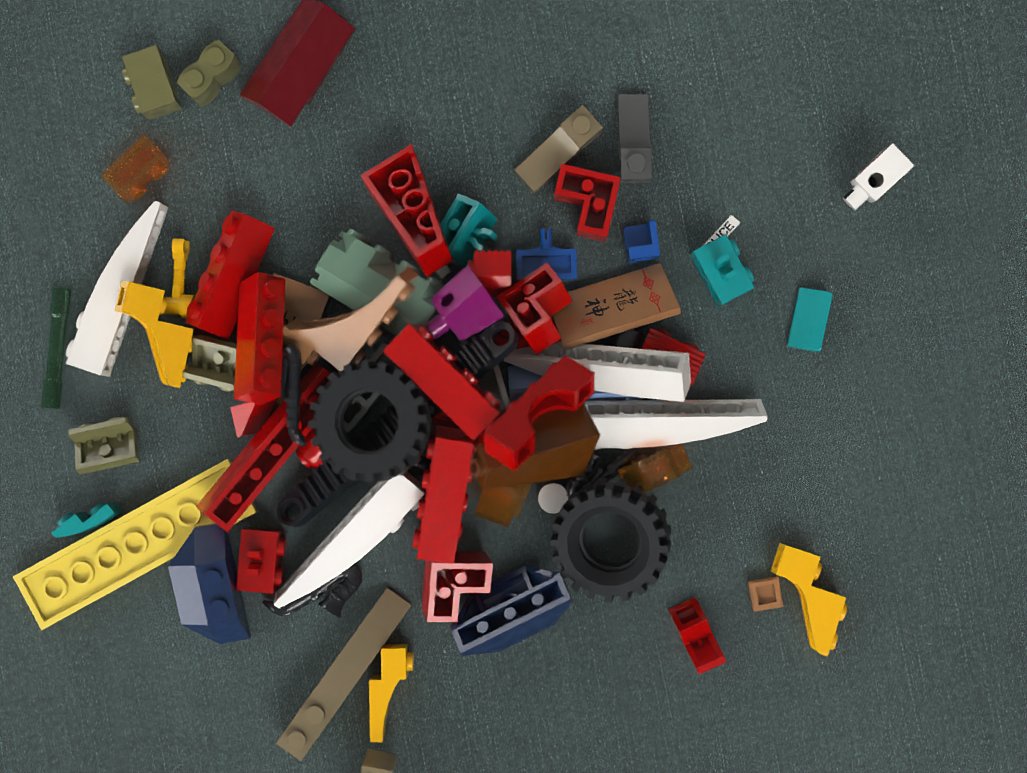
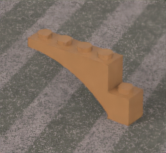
[283,267,419,371]

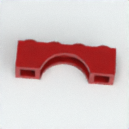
[484,355,595,471]

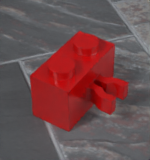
[236,527,287,593]

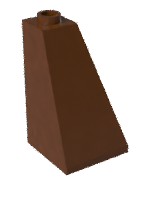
[470,403,601,490]

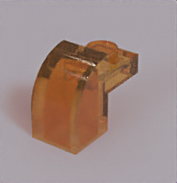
[618,443,693,493]

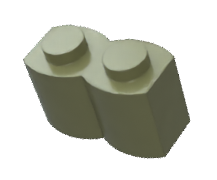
[177,40,242,107]

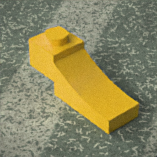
[369,644,414,742]

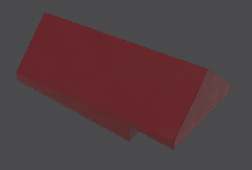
[239,0,355,127]

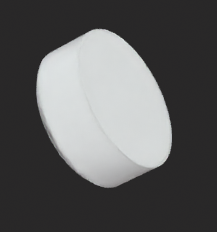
[538,483,568,514]

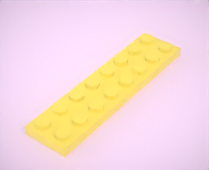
[13,459,258,630]

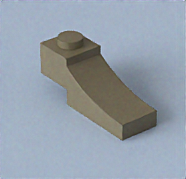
[514,105,603,194]

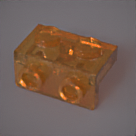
[101,135,172,204]

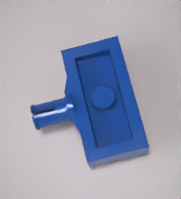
[516,228,577,282]

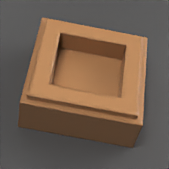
[747,576,784,612]

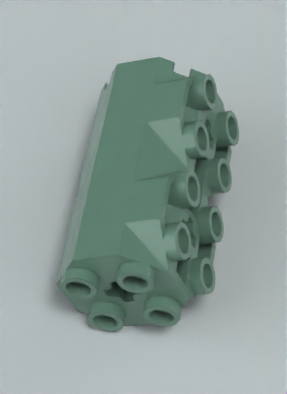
[310,228,445,336]

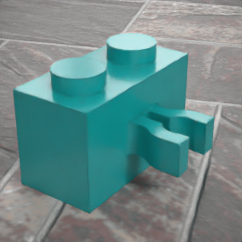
[441,194,498,268]
[690,234,755,307]

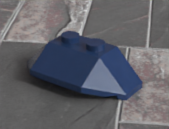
[168,523,251,644]
[450,565,573,656]

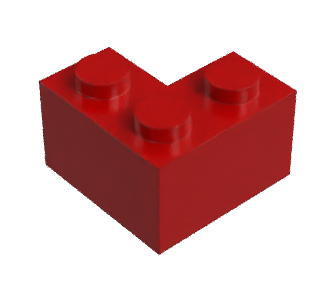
[553,164,621,242]
[496,262,573,355]
[421,551,493,622]

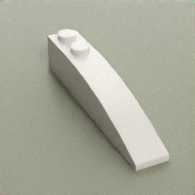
[66,201,168,377]
[504,342,691,402]
[584,399,768,450]
[274,472,425,608]

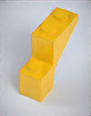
[115,281,195,388]
[770,543,847,656]

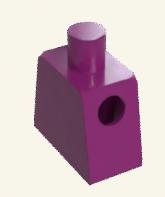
[425,266,504,340]

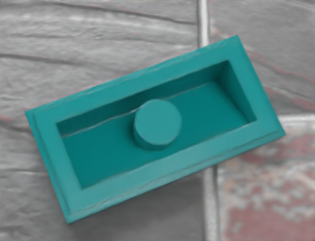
[787,288,833,353]

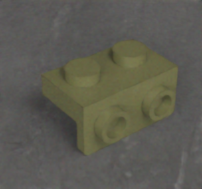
[183,334,237,392]
[68,417,140,475]

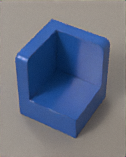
[623,220,660,263]

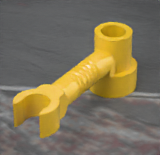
[164,238,196,318]

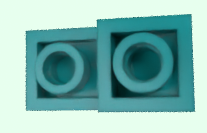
[52,502,123,538]

